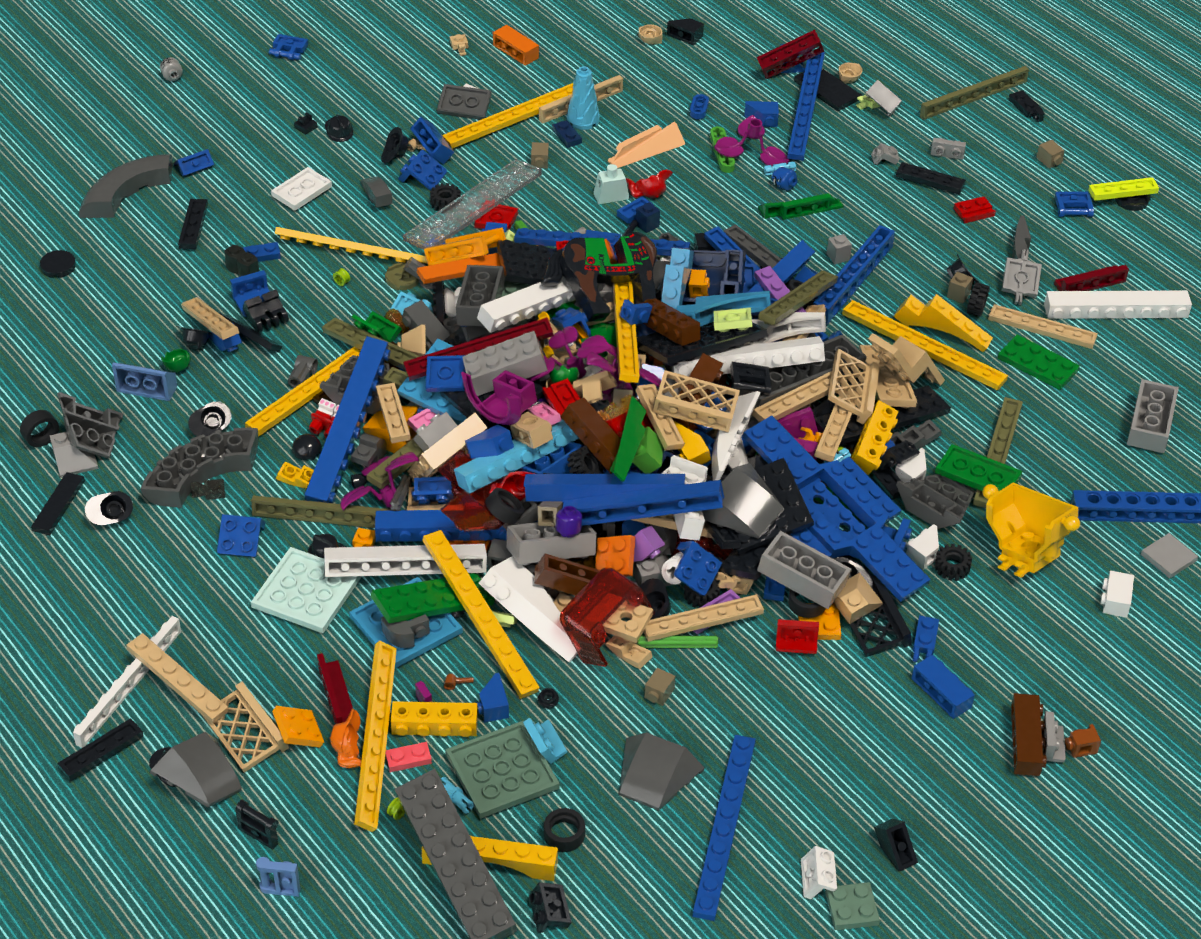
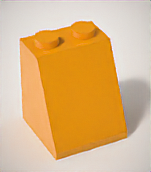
[362,406,418,453]

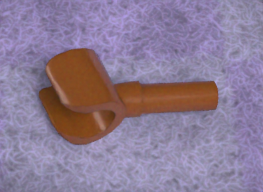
[444,673,474,690]

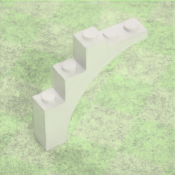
[729,312,826,348]

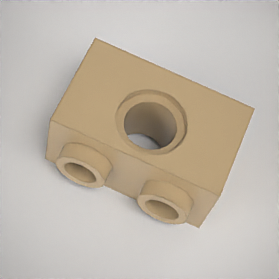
[509,412,553,449]

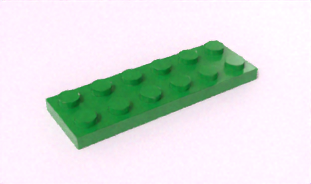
[370,573,495,624]

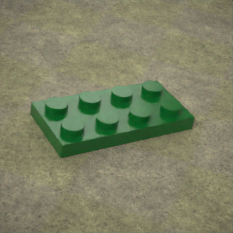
[997,334,1080,390]
[935,444,1022,491]

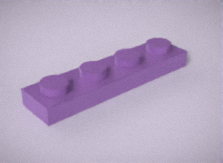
[754,266,806,312]

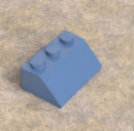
[112,363,177,401]

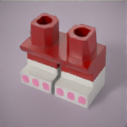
[309,398,339,438]

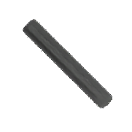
[390,474,412,511]

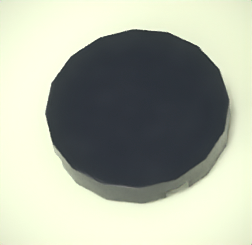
[1115,195,1150,211]
[40,250,76,278]

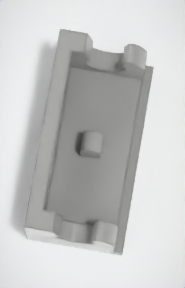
[865,80,902,116]

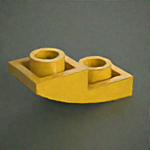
[276,462,314,488]

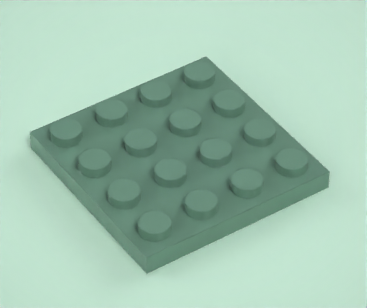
[445,720,560,819]

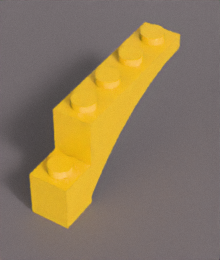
[893,294,993,352]

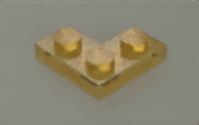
[599,394,639,420]

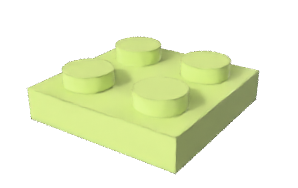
[714,307,752,332]

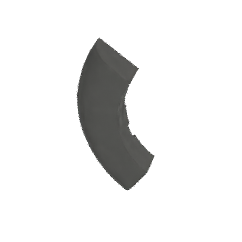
[79,154,173,218]
[141,428,258,508]

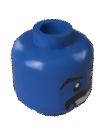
[772,167,797,191]

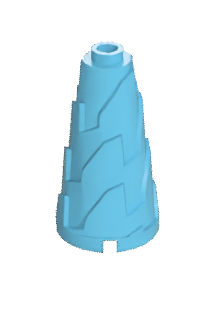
[567,66,600,130]

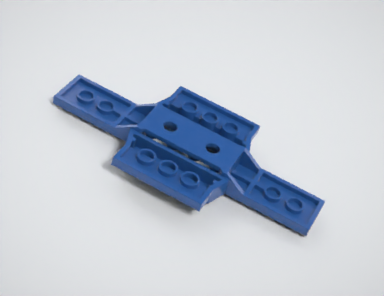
[742,415,931,602]

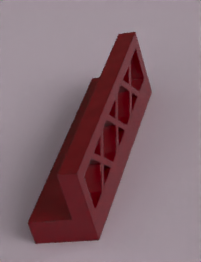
[756,30,824,79]
[1054,265,1129,291]
[317,653,353,724]

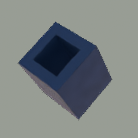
[636,202,660,233]

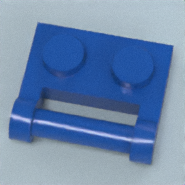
[1055,192,1094,217]

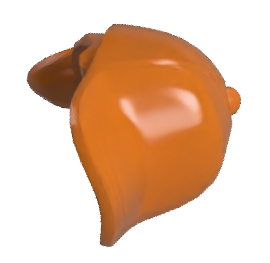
[330,709,362,768]

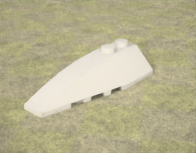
[712,391,761,481]
[479,556,583,662]

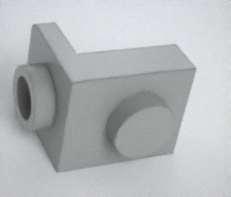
[871,143,900,165]

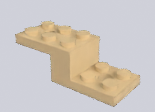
[868,333,945,386]
[553,589,653,645]

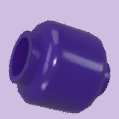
[555,506,582,538]

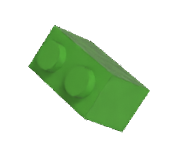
[632,427,663,474]

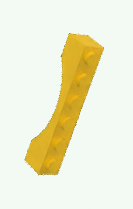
[421,836,558,881]

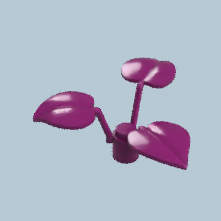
[714,115,789,166]
[526,326,612,382]
[587,344,665,395]
[341,452,419,511]

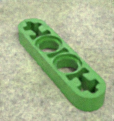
[710,126,735,173]

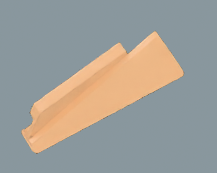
[608,122,685,168]

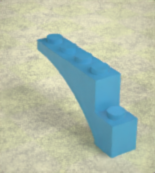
[661,248,694,310]
[677,291,771,326]

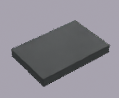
[437,84,492,120]

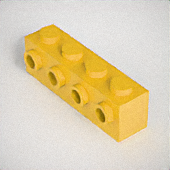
[851,400,898,475]
[391,701,478,737]

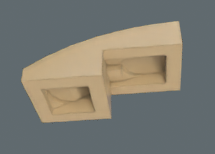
[606,635,653,669]

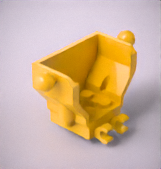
[983,483,1080,578]

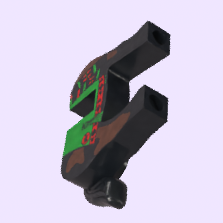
[541,232,657,322]

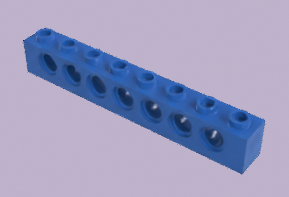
[813,225,895,325]
[1070,490,1201,523]

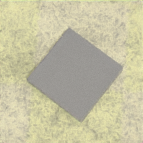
[1141,533,1198,578]

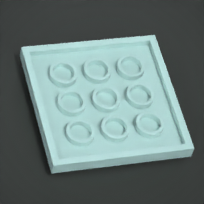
[251,547,361,633]

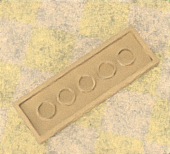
[859,345,917,408]

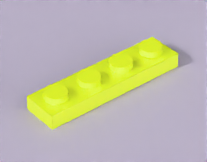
[1088,177,1159,201]

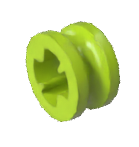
[333,268,350,286]
[387,797,405,820]

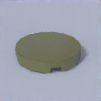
[385,263,420,290]

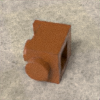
[1065,724,1101,758]

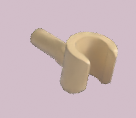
[407,139,426,152]

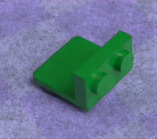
[351,311,402,342]

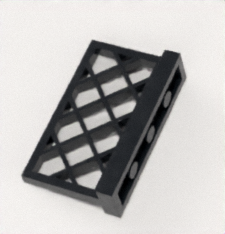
[848,575,912,657]

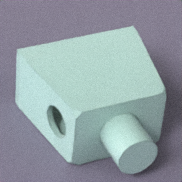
[594,164,629,204]

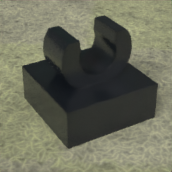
[294,112,318,135]

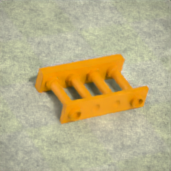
[424,227,506,266]

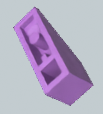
[634,525,665,562]

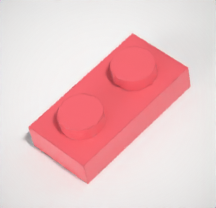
[385,742,432,772]

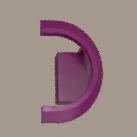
[461,370,537,425]

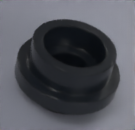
[538,688,559,708]

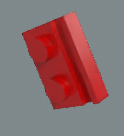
[953,196,996,224]
[542,378,580,419]

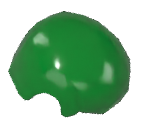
[161,349,191,373]
[549,365,580,385]

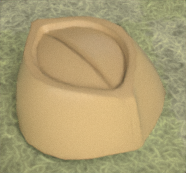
[638,25,662,44]
[839,63,862,84]

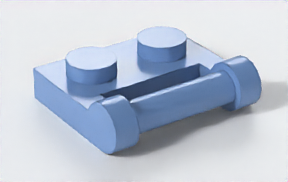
[256,857,300,897]

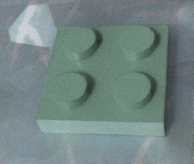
[825,882,880,930]

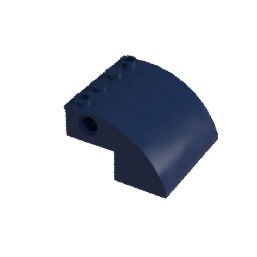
[671,247,746,305]

